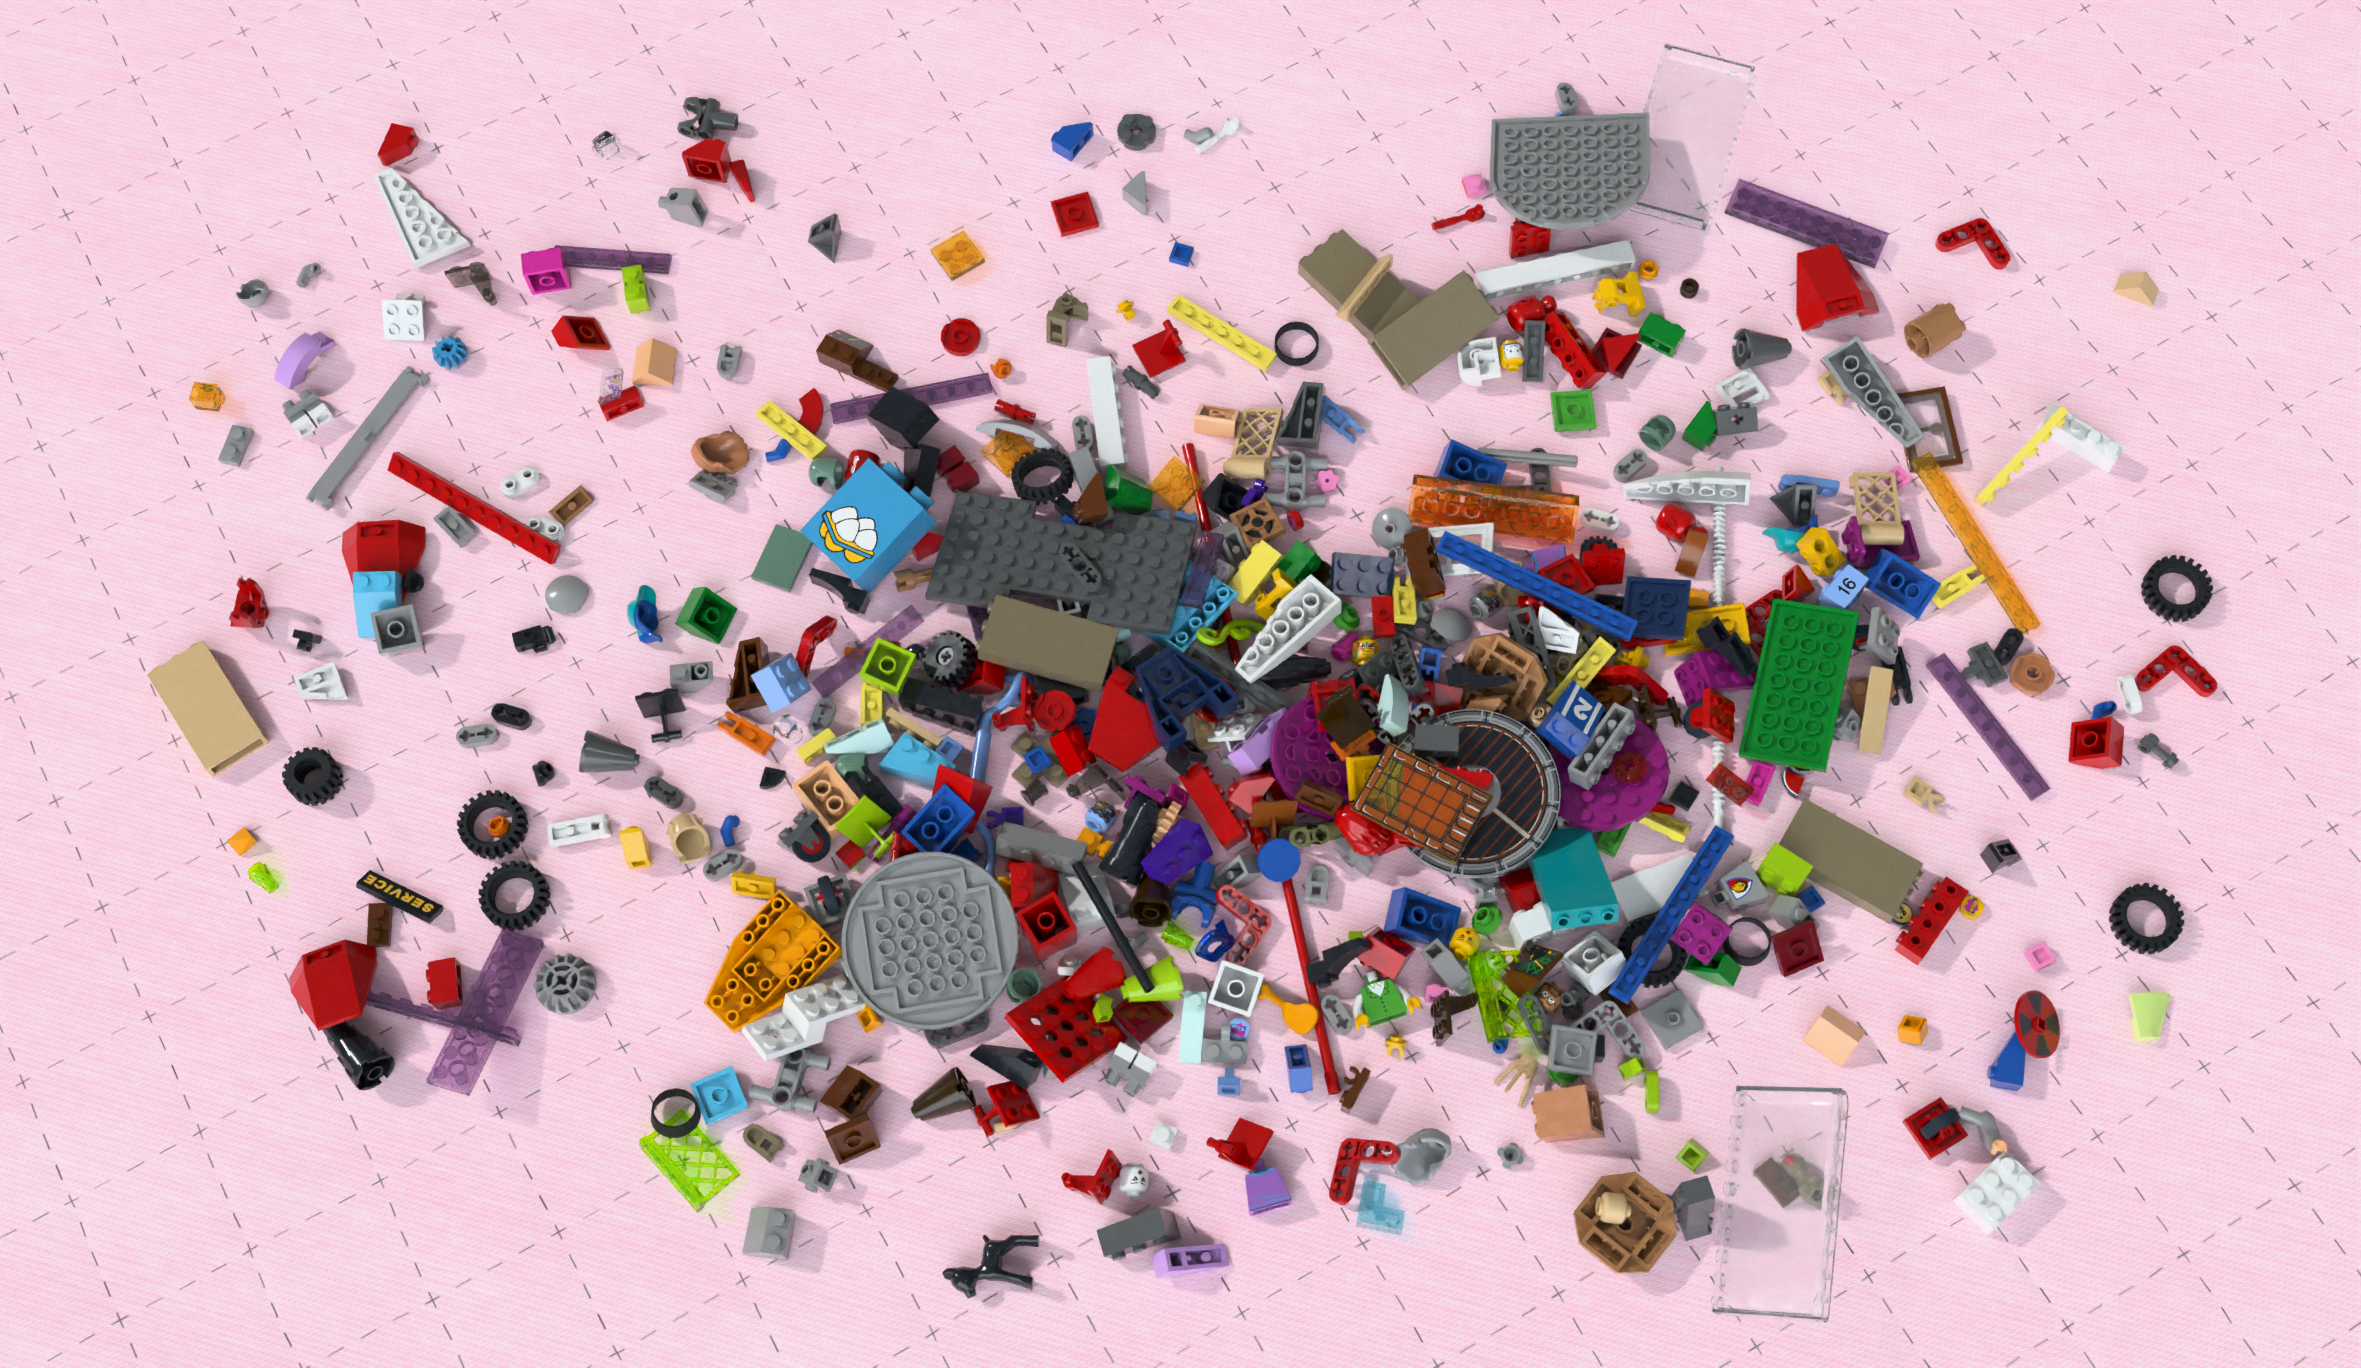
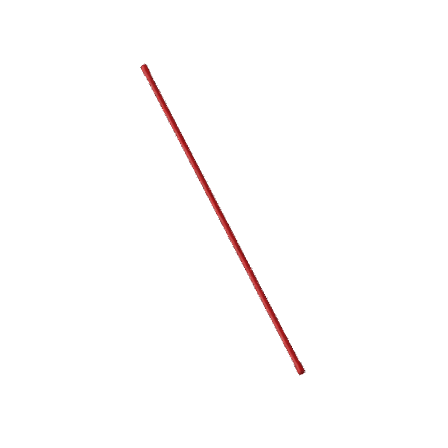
[1182,443,1342,1095]

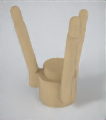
[1493,1054,1538,1108]

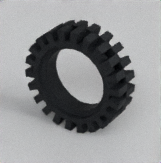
[2141,555,2213,622]
[457,790,528,859]
[478,861,550,931]
[2109,883,2184,954]
[1617,917,1688,988]

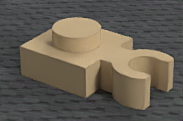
[1816,370,1850,405]
[1902,775,1945,813]

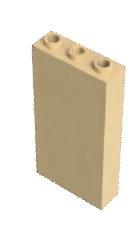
[147,640,270,777]

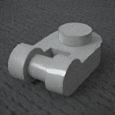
[717,345,743,379]
[1303,865,1329,906]

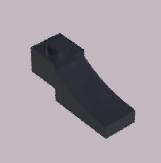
[809,568,870,615]
[1696,616,1758,679]
[1445,662,1517,691]
[1306,937,1372,988]

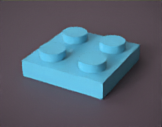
[690,1066,749,1126]

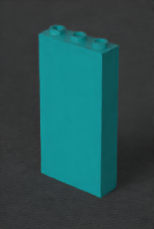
[1527,827,1619,930]

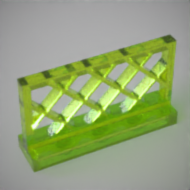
[1466,950,1539,1043]
[638,1109,740,1213]

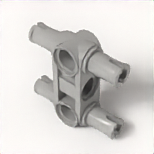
[1264,451,1327,512]
[749,1048,831,1113]

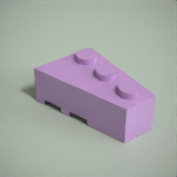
[1227,707,1287,776]

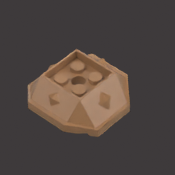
[1458,632,1548,721]
[1573,1171,1677,1274]

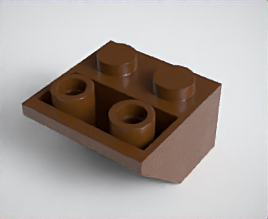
[820,1065,883,1121]

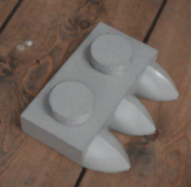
[689,469,737,503]

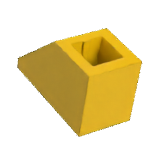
[619,826,652,869]

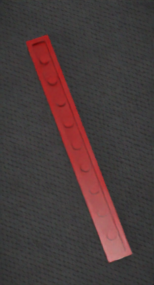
[387,452,562,565]

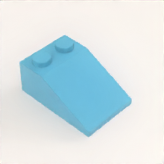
[353,571,402,638]

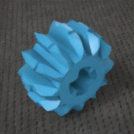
[432,335,468,370]

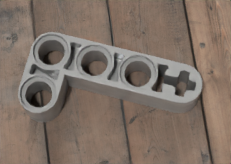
[1066,447,1115,528]

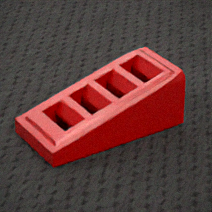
[729,159,755,203]

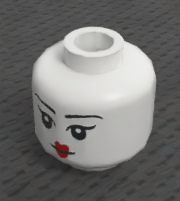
[1119,1163,1149,1198]

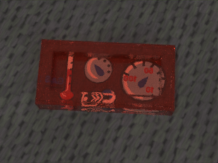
[1706,763,1755,807]

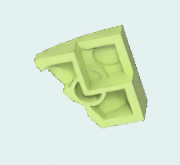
[2128,992,2170,1042]

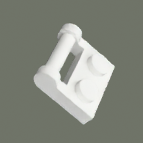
[1715,368,1769,416]

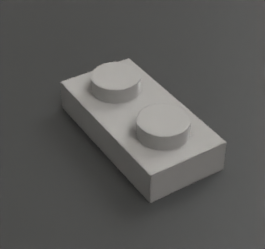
[218,424,254,467]
[433,506,476,548]

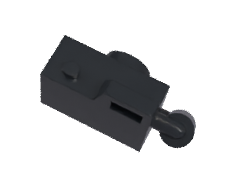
[1054,495,1089,526]
[512,625,556,653]

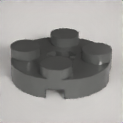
[1117,114,1156,151]

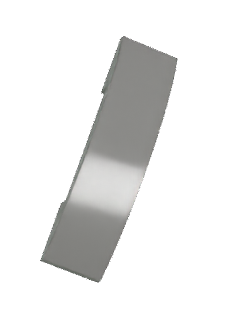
[976,419,1059,450]

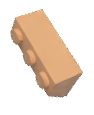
[792,760,859,841]

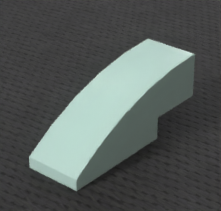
[1377,674,1409,736]

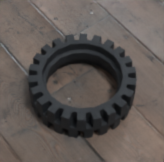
[1011,448,1074,505]

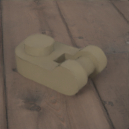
[743,1124,785,1163]

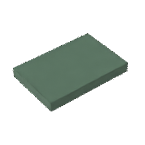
[751,524,813,592]

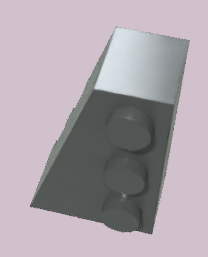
[1096,1207,1181,1261]

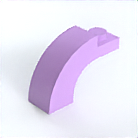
[274,331,335,389]

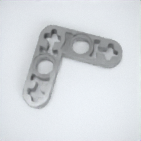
[1568,1001,1645,1058]

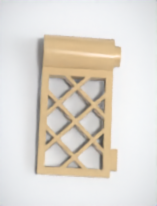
[1223,408,1284,479]
[1848,472,1904,545]

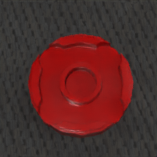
[941,318,981,356]
[1033,690,1077,733]

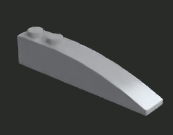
[1822,336,1925,448]

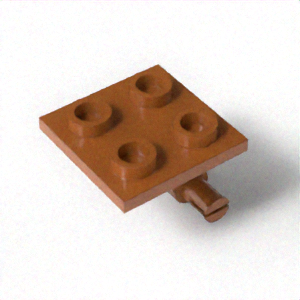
[1249,799,1298,849]

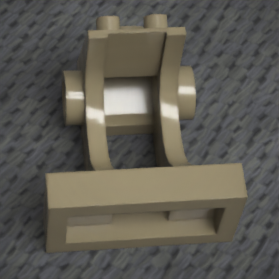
[1046,293,1088,347]

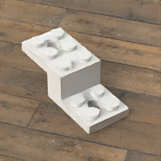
[742,975,866,1062]

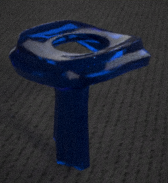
[1195,919,1235,962]

